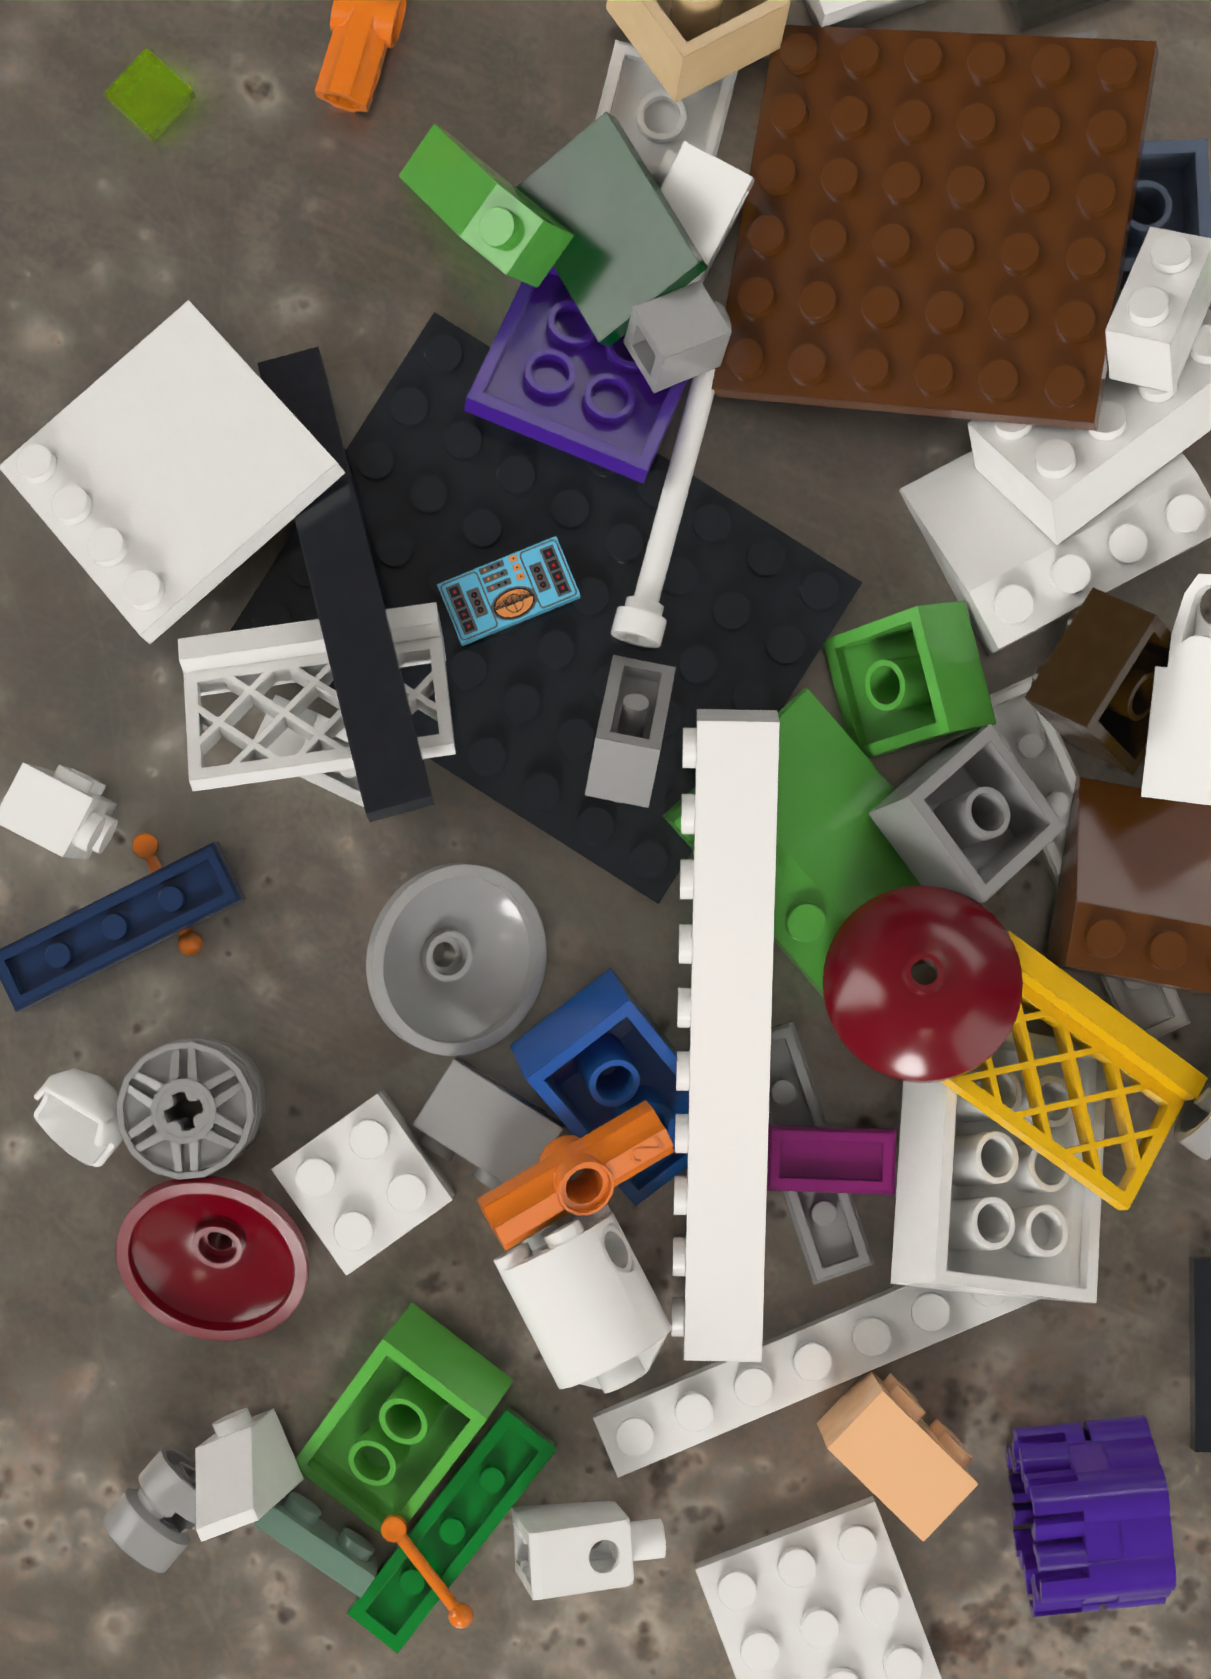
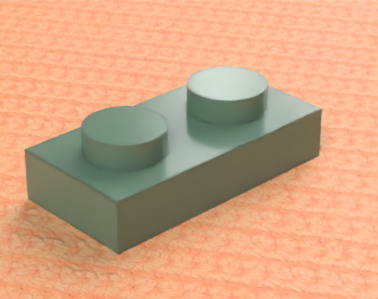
[253,1492,381,1598]

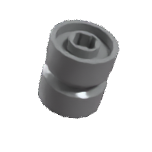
[102,1446,196,1573]

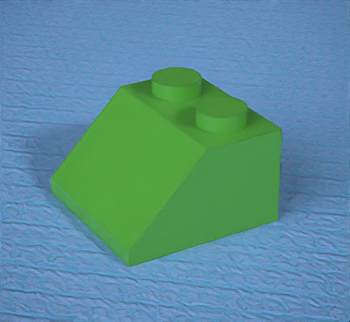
[823,601,997,759]

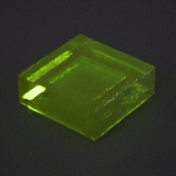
[103,48,196,142]

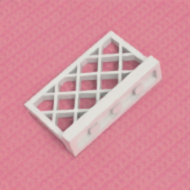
[178,602,456,792]

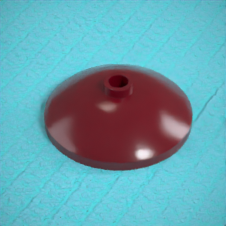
[822,885,1023,1083]
[115,1176,310,1341]

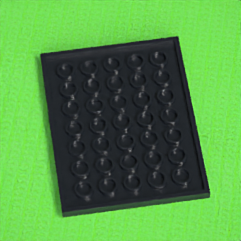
[229,312,863,904]

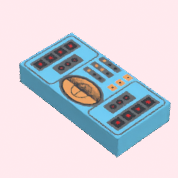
[437,536,581,646]

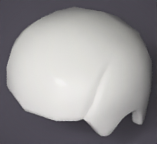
[34,1068,123,1167]

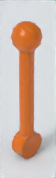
[132,833,203,956]
[381,1514,474,1629]

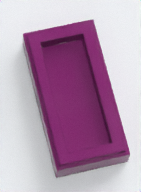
[767,1124,897,1195]

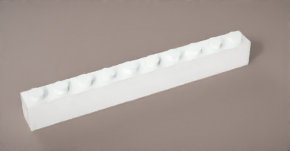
[671,709,780,1362]

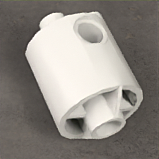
[493,1204,672,1393]

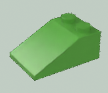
[296,1302,514,1543]

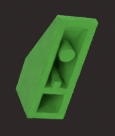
[399,123,574,288]

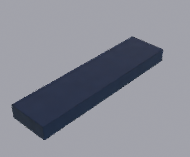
[0,842,246,1012]

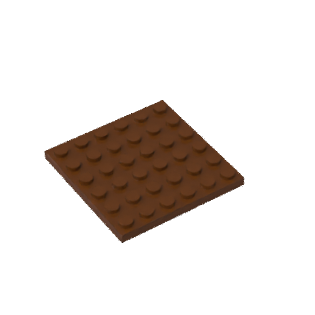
[711,25,1159,431]

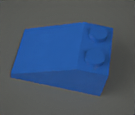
[510,968,689,1206]

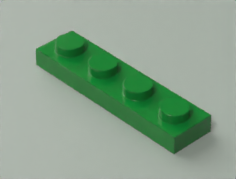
[347,1405,557,1654]

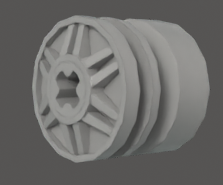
[116,1037,268,1180]

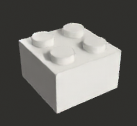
[271,1089,457,1276]

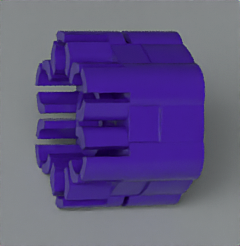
[1006,1415,1176,1617]

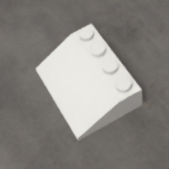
[899,451,1211,656]
[890,1030,1107,1303]

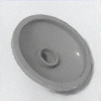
[366,863,547,1056]

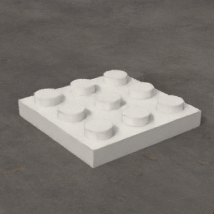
[694,1496,942,1679]

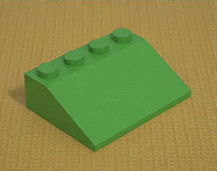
[662,688,921,997]

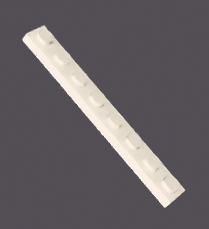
[593,1285,1039,1478]

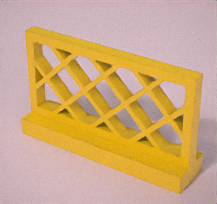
[940,930,1208,1211]

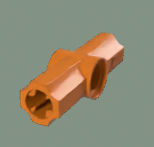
[315,0,407,113]
[476,1100,674,1251]

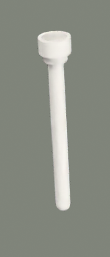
[611,369,715,648]

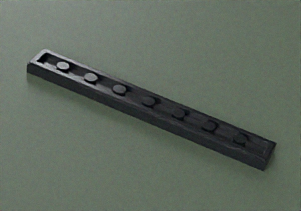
[257,347,435,822]

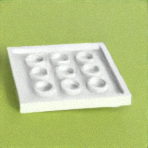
[0,300,345,644]

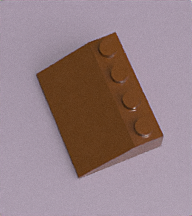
[1046,777,1211,996]

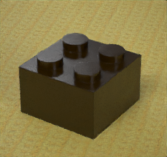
[1024,587,1171,775]

